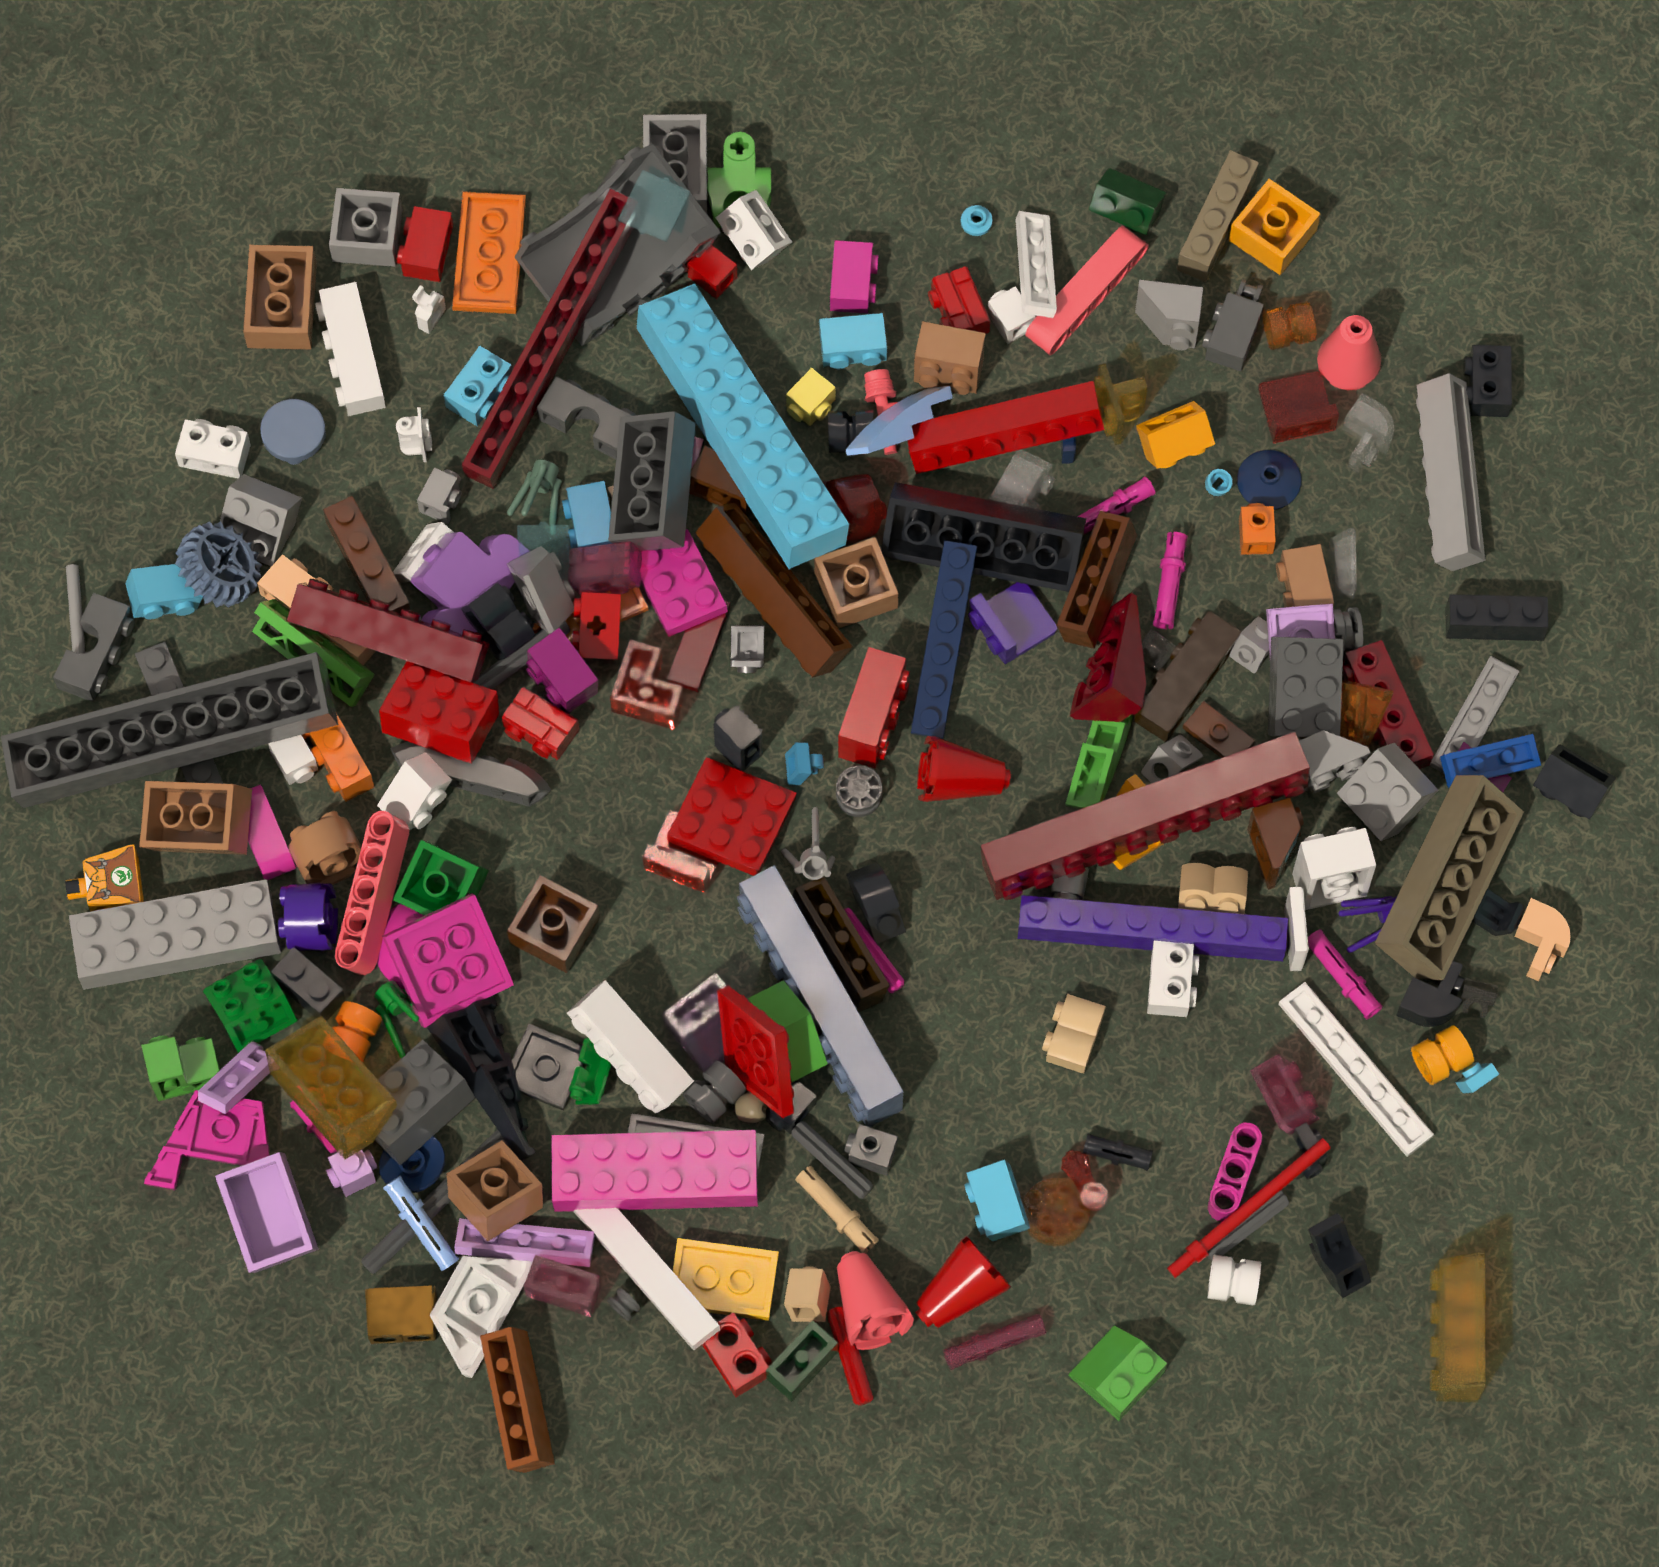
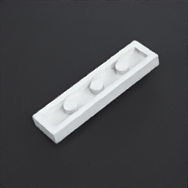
[1016,211,1057,318]

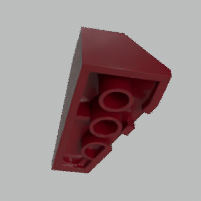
[1070,592,1146,722]

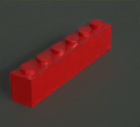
[907,381,1105,474]

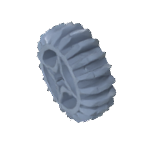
[175,521,262,608]

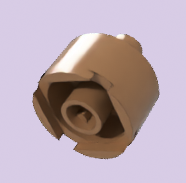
[289,811,362,885]

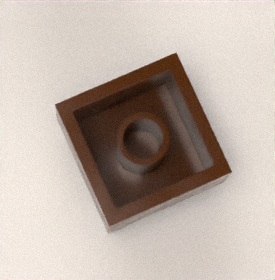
[507,875,600,973]

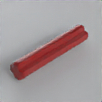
[827,1306,873,1406]

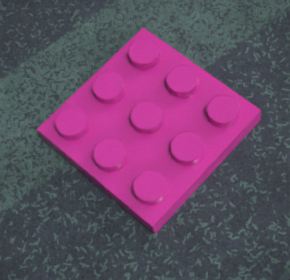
[382,894,514,1028]

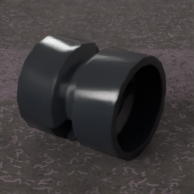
[828,410,874,453]

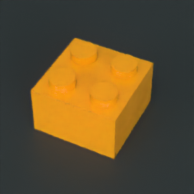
[1229,179,1321,275]

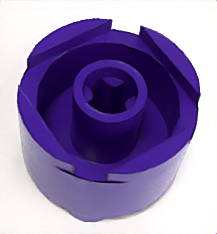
[278,883,338,951]

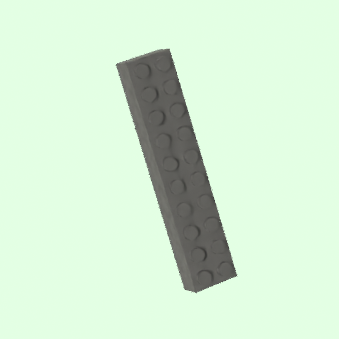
[0,652,338,808]

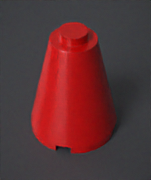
[917,736,1010,802]
[915,1235,1011,1328]

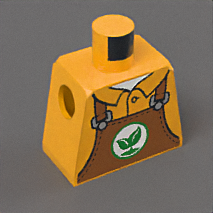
[65,844,144,911]

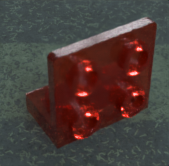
[1258,371,1339,444]
[643,810,719,893]

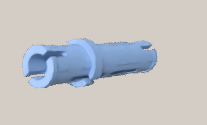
[383,1175,459,1271]

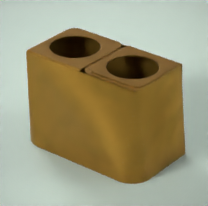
[365,1285,437,1344]

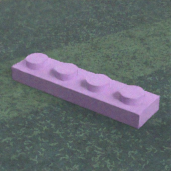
[454,1219,594,1267]

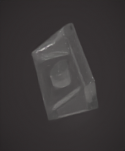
[1328,528,1357,600]

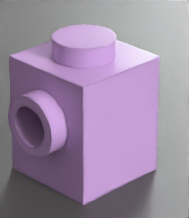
[326,1143,378,1197]

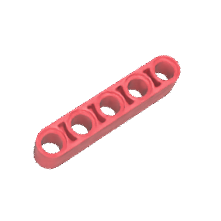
[1025,225,1149,355]
[335,811,409,976]

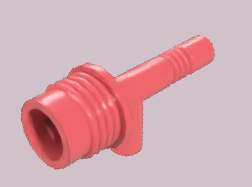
[864,369,898,455]

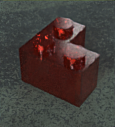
[610,640,684,730]

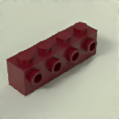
[1342,640,1434,769]

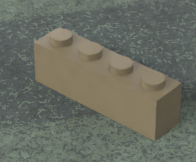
[1177,150,1259,282]

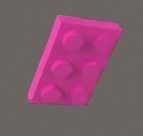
[629,529,728,637]

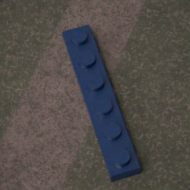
[911,541,977,739]

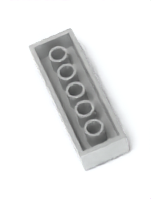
[69,879,281,990]

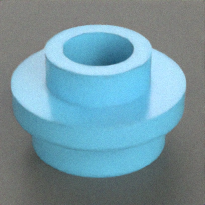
[961,205,992,236]

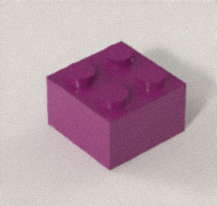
[526,627,598,714]

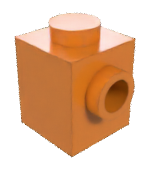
[1239,503,1276,555]

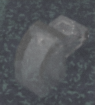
[1343,393,1394,473]

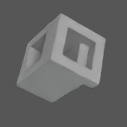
[417,468,462,524]

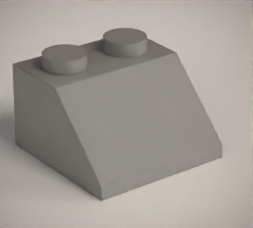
[1135,280,1203,350]
[507,546,575,634]

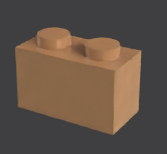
[1276,544,1334,608]

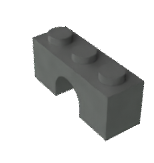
[537,377,636,460]
[53,593,135,702]

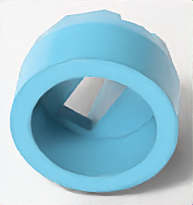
[1205,469,1232,496]

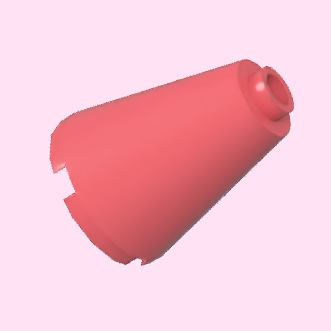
[1317,315,1381,390]
[837,1251,914,1350]

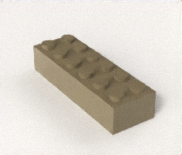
[1375,775,1524,980]

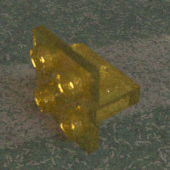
[1094,363,1148,445]

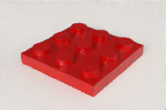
[667,757,797,876]
[717,985,794,1118]

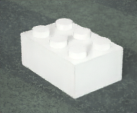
[1292,827,1376,910]

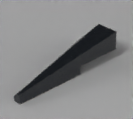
[427,997,535,1161]

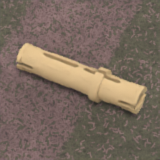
[795,1166,879,1253]

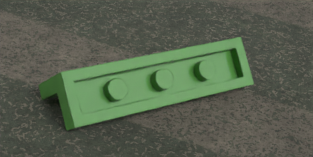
[252,599,375,707]

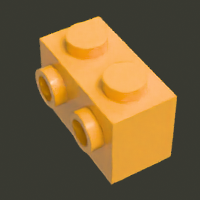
[1136,401,1215,469]

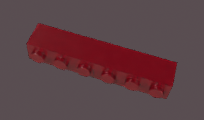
[287,579,489,682]

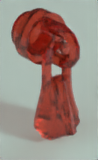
[1061,1150,1108,1211]

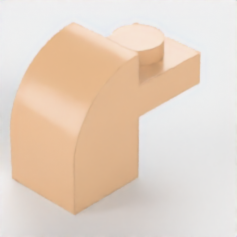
[1514,898,1570,981]

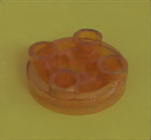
[1023,1178,1090,1246]

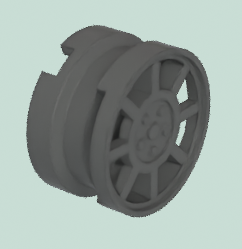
[1333,607,1363,653]
[836,765,882,817]

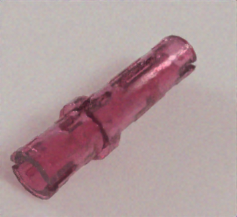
[943,1313,1046,1370]

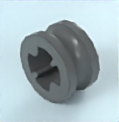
[607,1288,641,1321]

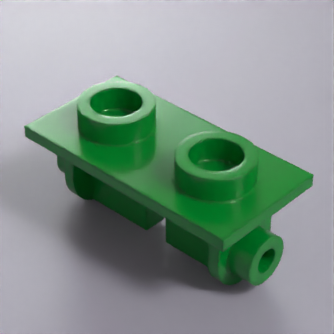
[569,1038,612,1105]

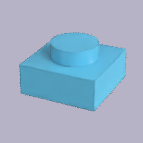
[1455,1062,1499,1094]

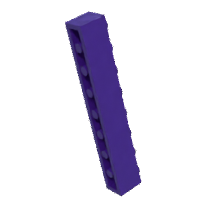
[1018,895,1288,962]

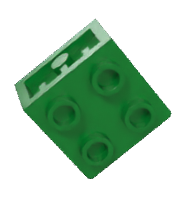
[203,959,298,1053]

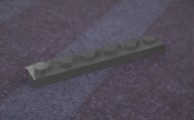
[135,642,223,784]

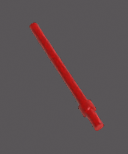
[1167,1138,1331,1278]

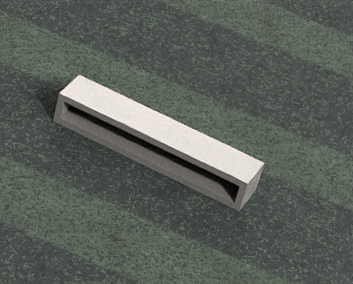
[1416,373,1485,571]

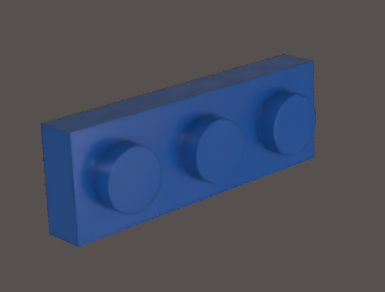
[1440,734,1541,788]

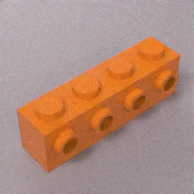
[302,713,374,802]

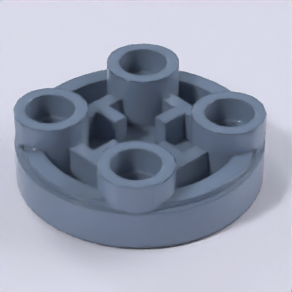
[260,399,326,465]

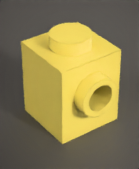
[786,368,836,426]

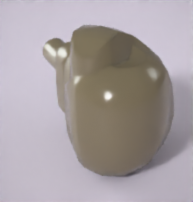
[735,1091,768,1123]

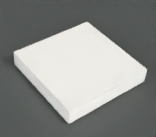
[1284,887,1309,971]

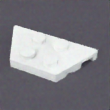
[430,1256,535,1378]

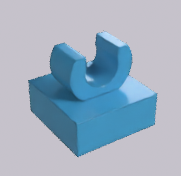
[785,742,824,785]

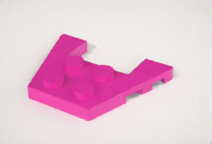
[144,1090,270,1190]

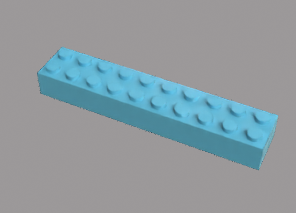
[637,284,849,569]

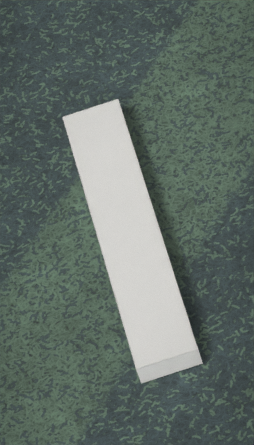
[1279,982,1434,1157]
[573,1208,721,1350]

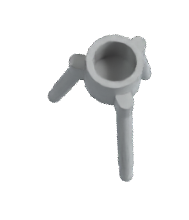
[781,807,836,880]

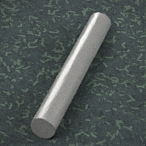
[66,564,85,654]

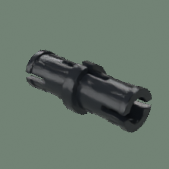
[1083,1133,1153,1171]

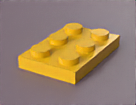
[673,1238,779,1321]

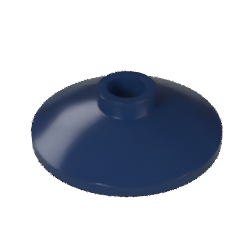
[1237,450,1301,510]
[379,1136,445,1193]

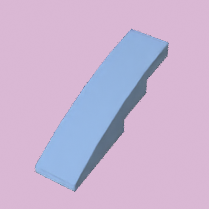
[846,386,953,456]

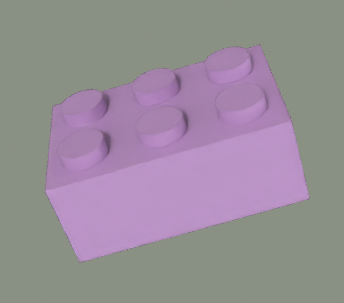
[215,1152,319,1273]

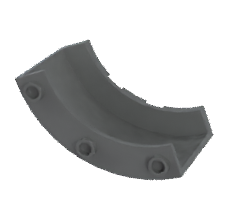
[514,143,721,346]

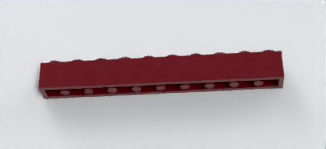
[462,189,641,489]

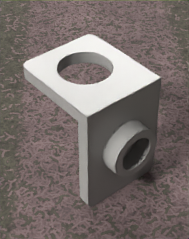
[1141,735,1203,783]

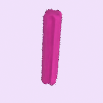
[844,908,904,993]

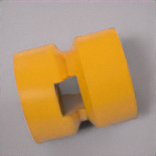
[1411,1025,1474,1085]

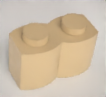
[1178,863,1248,914]
[1042,994,1106,1074]

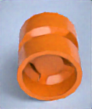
[324,1001,382,1063]

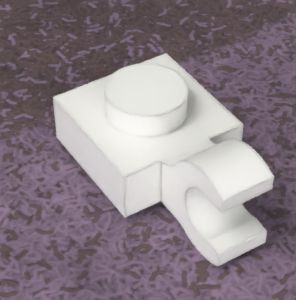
[412,285,446,334]

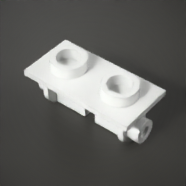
[396,407,432,462]

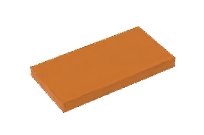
[452,192,526,314]

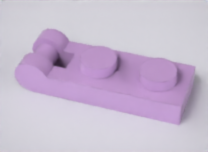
[198,1042,282,1114]

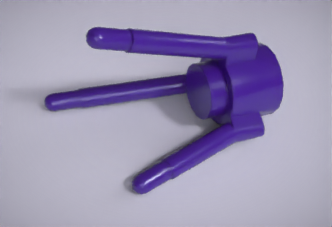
[1339,896,1397,953]

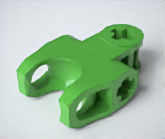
[708,132,771,228]

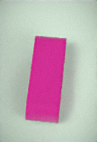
[248,784,296,881]
[1208,1123,1262,1222]

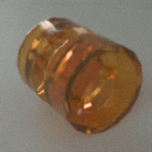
[1263,301,1317,350]

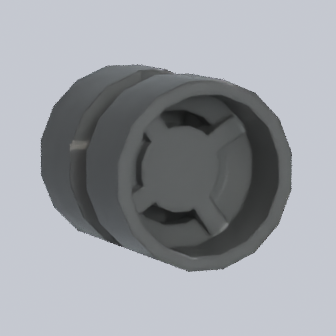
[683,1060,747,1124]

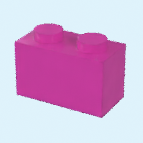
[830,240,879,314]

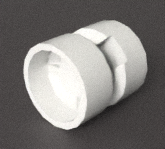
[1207,1255,1261,1306]

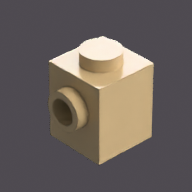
[784,1266,831,1322]

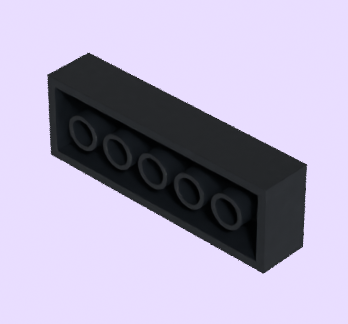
[881,482,1087,592]

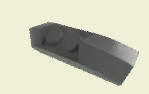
[390,742,551,807]

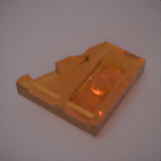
[1340,681,1393,748]

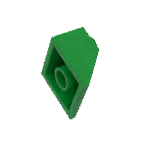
[393,840,489,915]

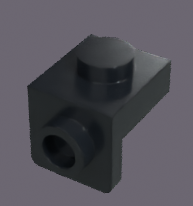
[1472,889,1524,936]
[1293,1122,1327,1180]

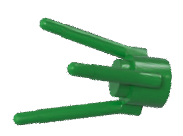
[374,981,419,1058]

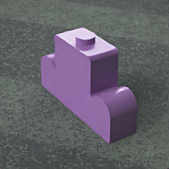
[411,532,530,634]

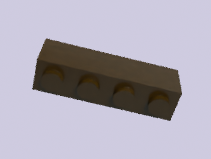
[1134,611,1241,742]
[792,876,890,1013]

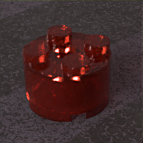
[823,474,887,543]

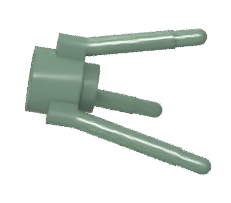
[507,460,562,535]

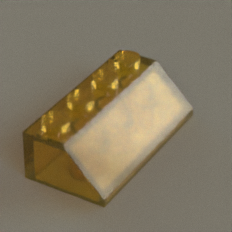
[265,1016,397,1160]
[1430,1252,1485,1403]

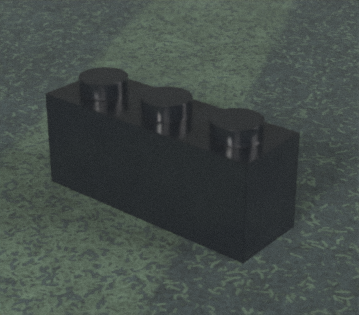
[1445,594,1548,641]

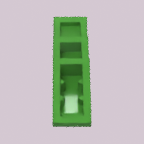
[1066,714,1134,809]

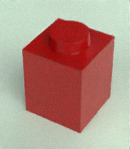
[687,245,737,300]

